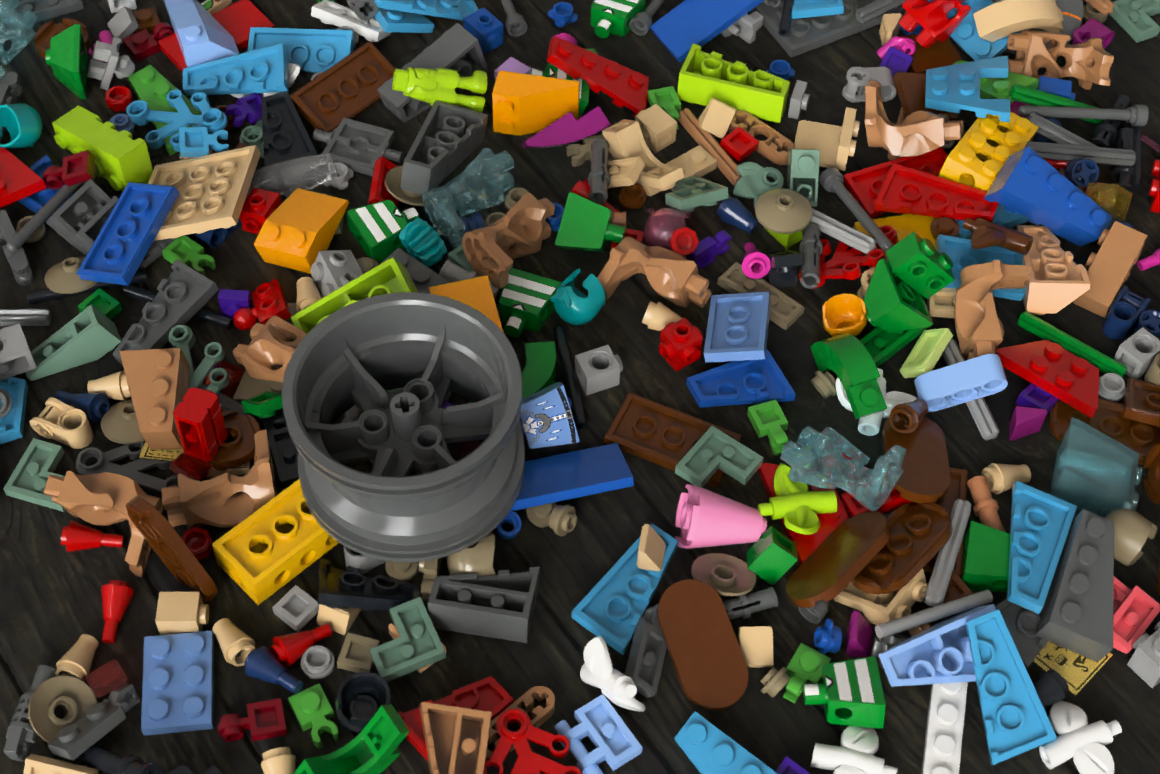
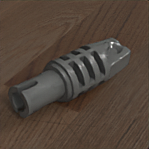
[3,665,56,761]

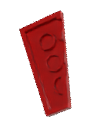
[0,147,47,208]

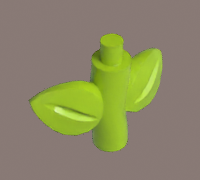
[758,463,837,535]

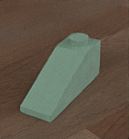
[26,305,121,381]

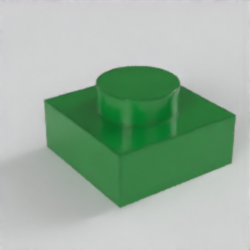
[77,288,122,320]
[241,391,283,419]

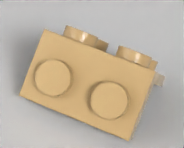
[794,107,860,171]

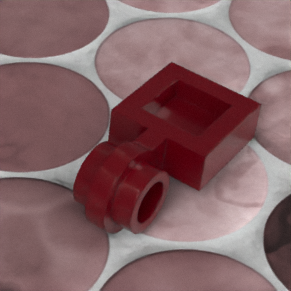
[122,22,175,62]
[43,150,94,190]
[217,698,287,742]

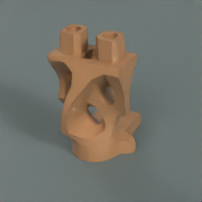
[1007,29,1114,90]
[864,80,964,157]
[462,193,555,289]
[597,236,712,308]
[954,260,1032,360]
[233,316,307,383]
[161,430,277,530]
[44,471,163,577]

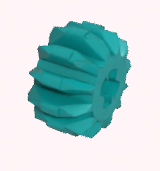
[399,218,447,268]

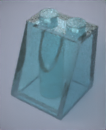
[1050,418,1142,517]

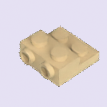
[834,568,928,625]

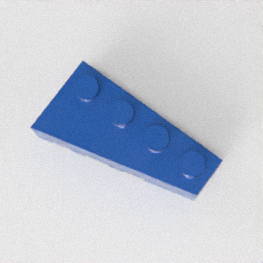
[983,146,1113,247]

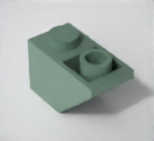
[787,149,820,206]

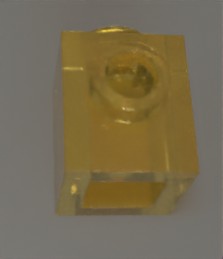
[1085,183,1133,221]

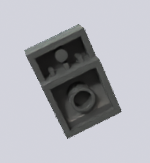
[46,179,119,256]

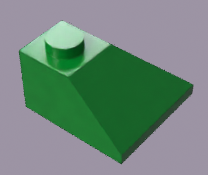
[45,24,88,99]
[864,258,934,333]

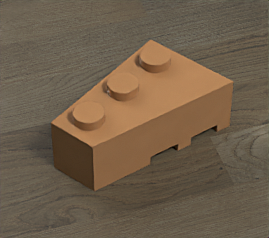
[419,702,492,774]

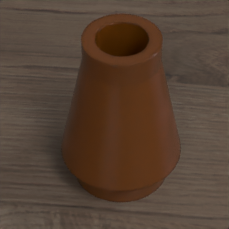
[889,399,928,433]

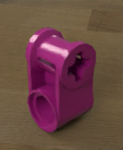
[1072,18,1115,49]

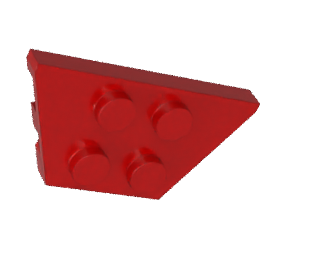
[995,339,1099,418]
[757,462,849,565]

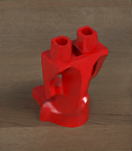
[898,0,972,49]

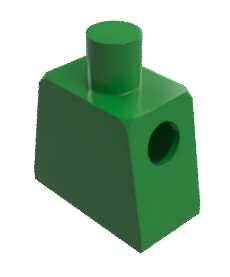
[555,192,627,252]
[961,521,1010,593]

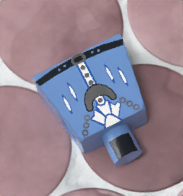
[518,382,580,449]

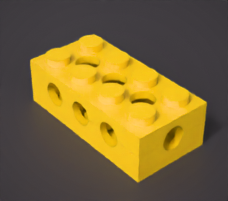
[938,111,1039,191]
[212,479,339,605]

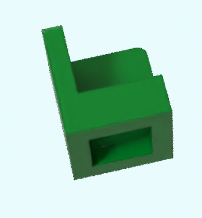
[747,526,798,585]

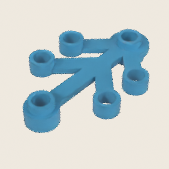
[126,89,228,152]

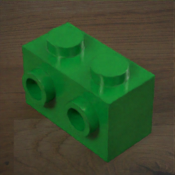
[886,232,955,299]

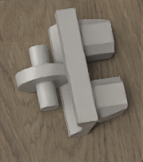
[720,11,763,44]
[87,37,135,90]

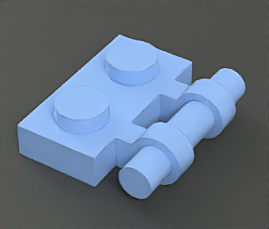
[554,694,642,774]

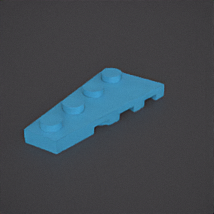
[1007,481,1077,614]
[571,523,678,656]
[674,711,778,774]

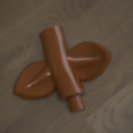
[963,217,1033,256]

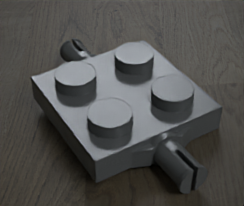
[313,117,404,176]

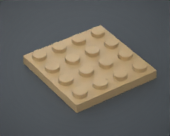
[148,145,261,242]

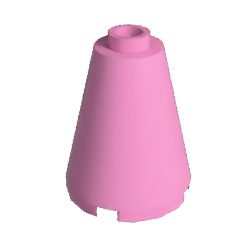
[675,484,767,549]

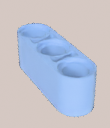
[914,354,1008,412]

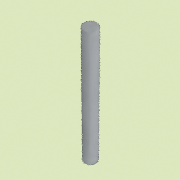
[875,590,993,639]

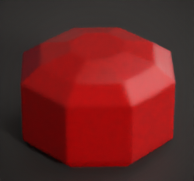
[105,85,133,112]
[669,227,699,256]
[181,527,213,561]

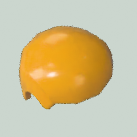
[822,293,867,337]

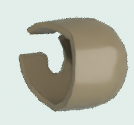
[1105,508,1157,566]
[447,533,496,577]

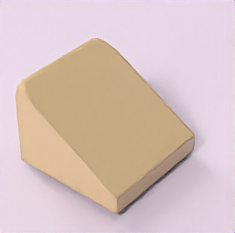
[879,13,902,46]
[698,97,736,139]
[637,524,666,571]
[316,605,361,635]
[737,626,774,668]

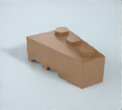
[1073,221,1148,318]
[119,348,190,450]

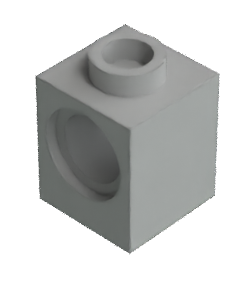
[1114,327,1160,379]
[575,345,623,396]

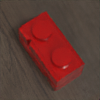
[173,387,228,462]

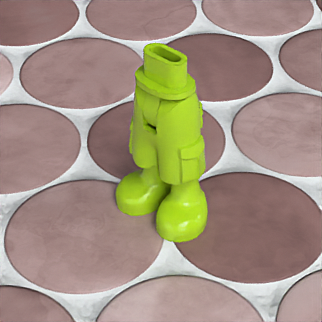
[392,67,487,113]

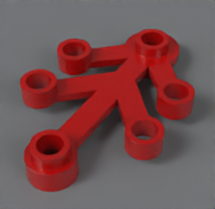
[798,225,899,289]
[483,709,582,774]

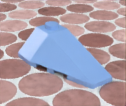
[164,0,239,67]
[878,604,996,687]

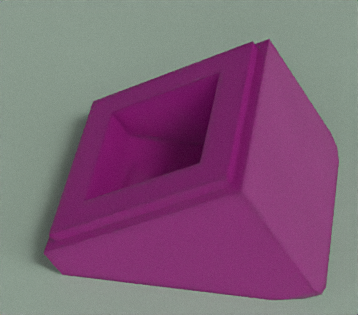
[1009,406,1047,441]
[846,611,873,658]

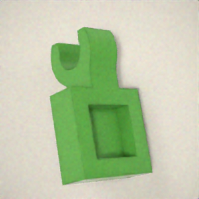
[647,86,681,130]
[747,400,788,456]
[783,643,831,704]

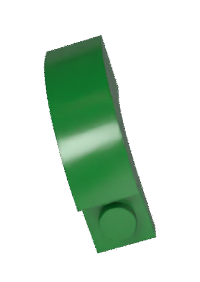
[810,333,887,419]
[468,341,556,403]
[293,704,410,774]

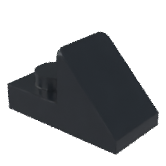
[762,249,803,288]

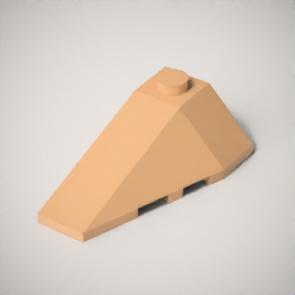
[1016,225,1090,315]

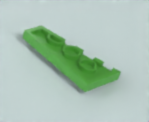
[128,65,202,156]

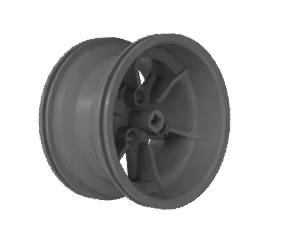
[282,292,525,562]

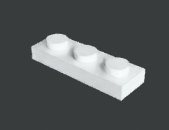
[311,0,391,42]

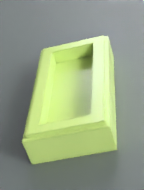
[899,328,953,378]

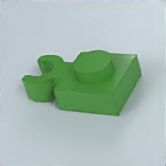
[162,235,216,276]
[288,683,339,749]

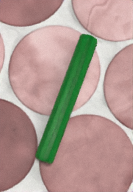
[1009,84,1103,124]
[1017,311,1127,378]

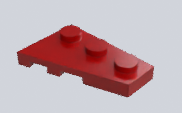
[397,676,514,761]

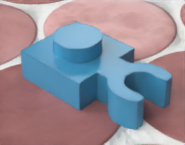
[179,127,229,157]

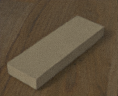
[717,262,805,330]

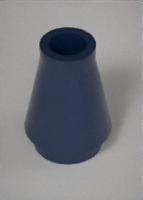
[716,196,759,234]

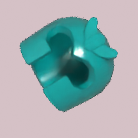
[0,103,43,148]
[550,268,605,325]

